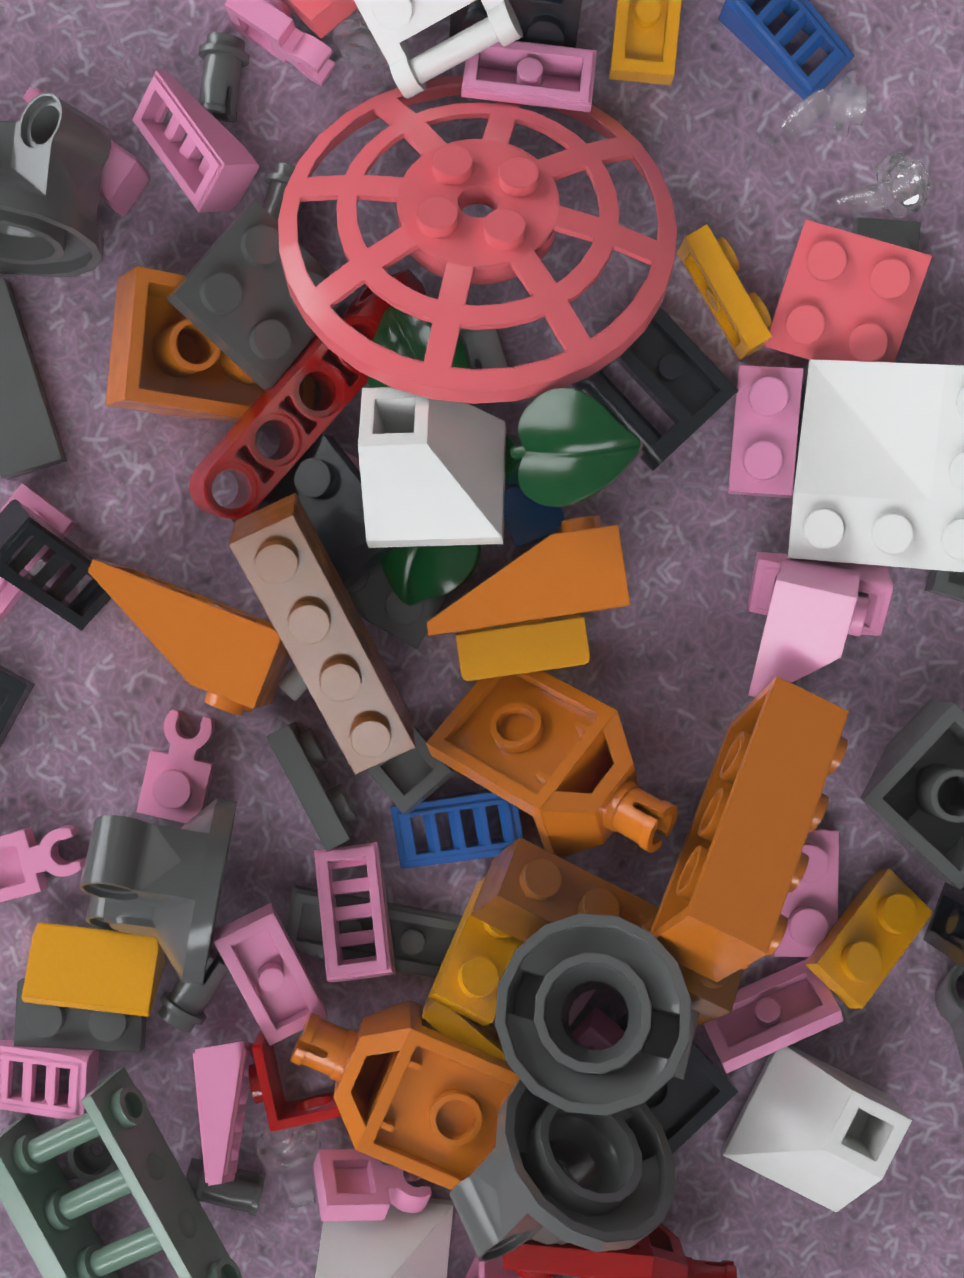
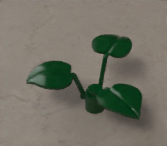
[367,306,643,606]

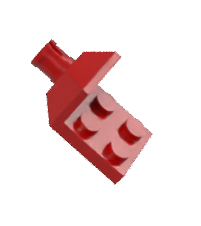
[502,1223,737,1278]

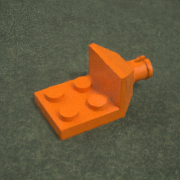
[426,671,678,858]
[290,1000,519,1190]

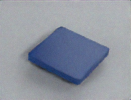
[504,485,566,547]

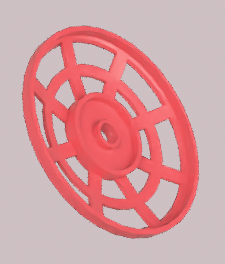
[278,75,677,404]

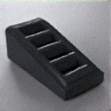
[0,499,111,631]

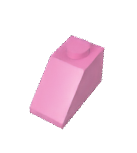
[748,555,869,697]

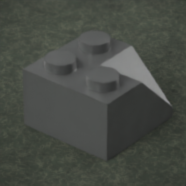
[860,699,964,890]

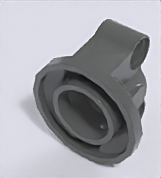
[0,93,111,278]
[79,798,237,985]
[495,913,700,1116]
[450,1078,675,1262]

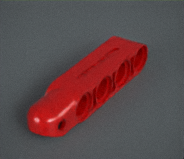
[189,269,426,519]

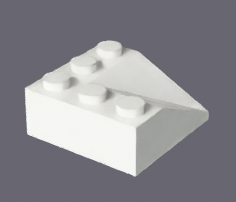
[788,359,964,572]

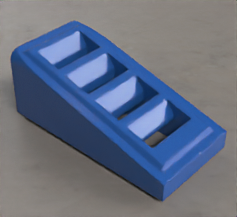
[718,0,854,105]
[390,789,524,869]

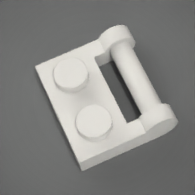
[354,0,523,99]

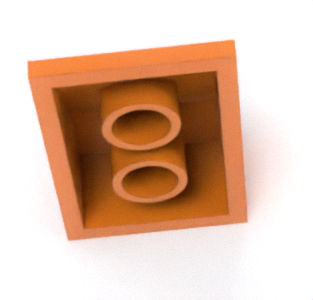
[105,266,316,426]
[426,515,630,636]
[88,559,290,715]

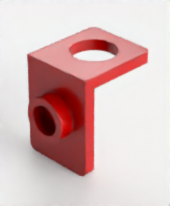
[248,1031,341,1133]

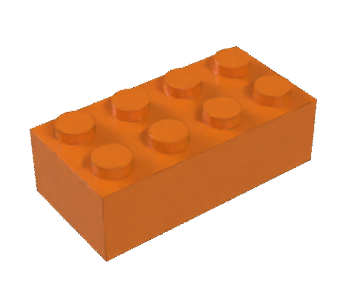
[650,676,849,982]

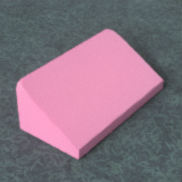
[461,41,597,112]

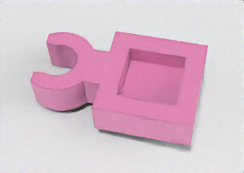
[224,0,336,86]
[136,709,215,823]
[0,825,86,902]
[313,1149,432,1222]

